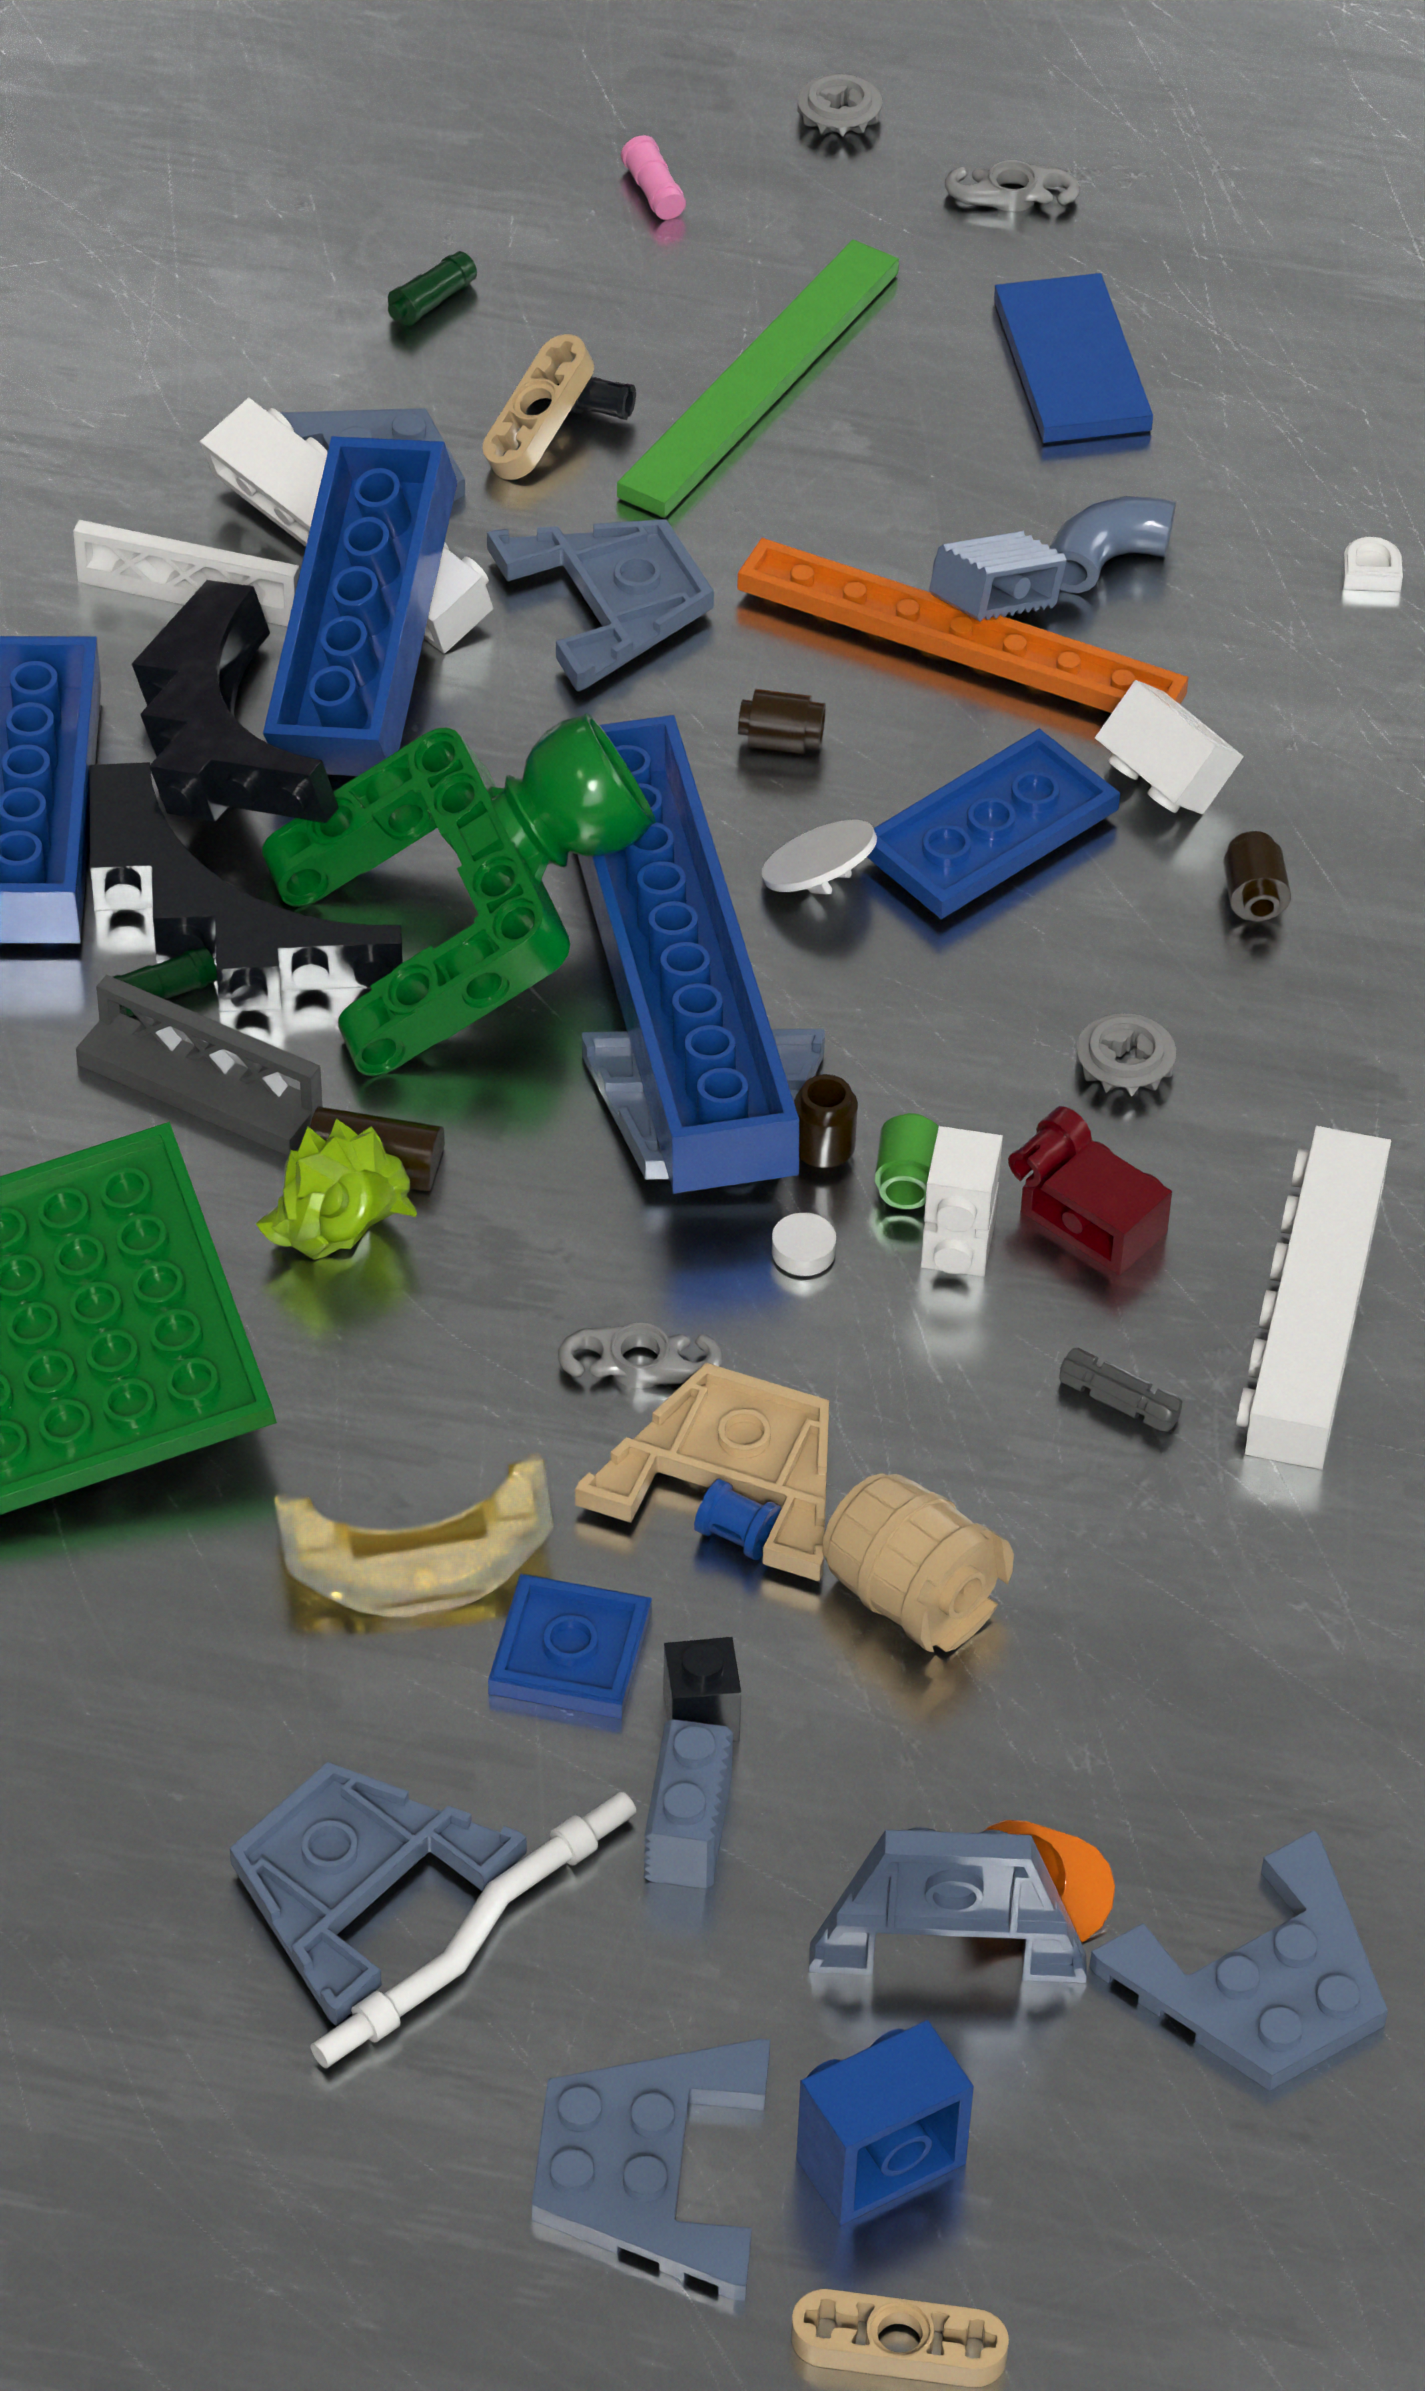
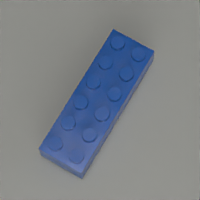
[263,436,457,776]
[0,636,101,943]

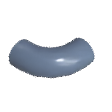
[1049,496,1176,593]

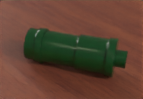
[388,251,477,326]
[112,947,217,1017]

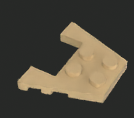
[575,1363,829,1582]

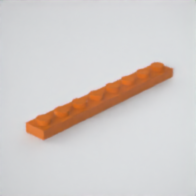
[737,538,1189,713]

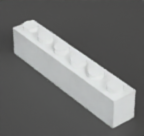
[200,397,493,654]
[1236,1126,1391,1470]

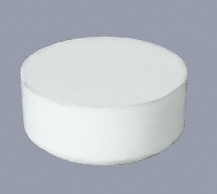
[772,1213,836,1276]

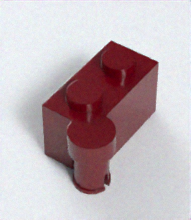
[1008,1106,1172,1276]

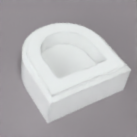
[1342,537,1403,592]

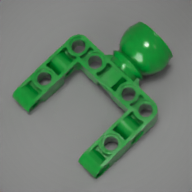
[262,713,656,1076]

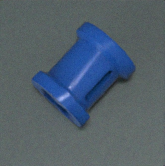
[694,1479,782,1560]

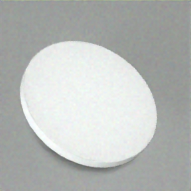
[761,820,877,894]

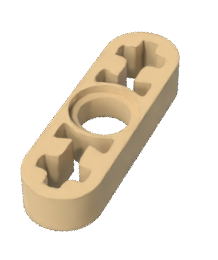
[482,334,594,480]
[791,2289,1009,2388]

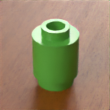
[875,1113,939,1209]

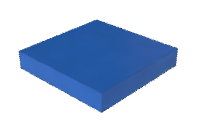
[488,1573,652,1719]

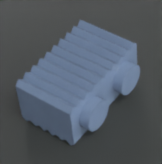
[929,531,1067,622]
[644,1719,733,1889]

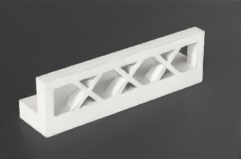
[73,520,300,626]

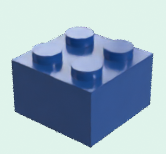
[796,2020,974,2226]

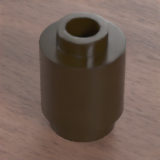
[738,689,826,754]
[1223,831,1291,921]
[794,1074,858,1168]

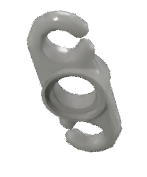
[945,160,1080,212]
[558,1323,722,1389]

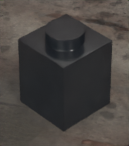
[663,1637,741,1742]

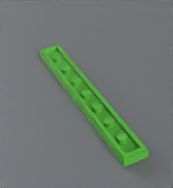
[617,239,899,518]

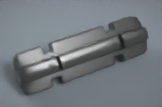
[1059,1348,1183,1432]

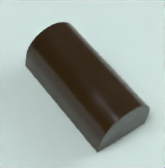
[310,1106,445,1191]

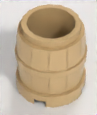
[822,1473,1014,1653]

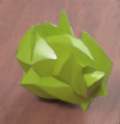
[256,1119,417,1260]

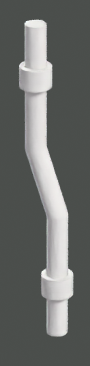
[310,1791,637,2068]

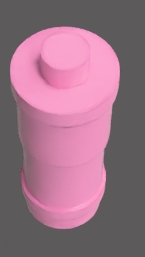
[621,135,686,220]

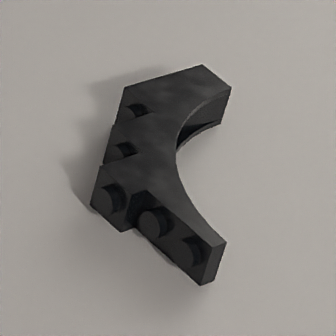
[132,580,339,823]
[89,762,403,1012]

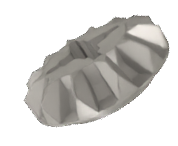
[797,74,882,137]
[1076,1014,1176,1097]

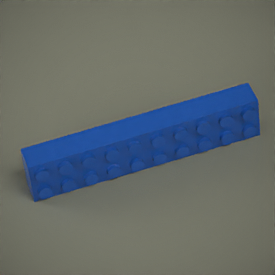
[578,715,799,1194]

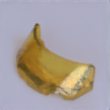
[273,1452,554,1617]

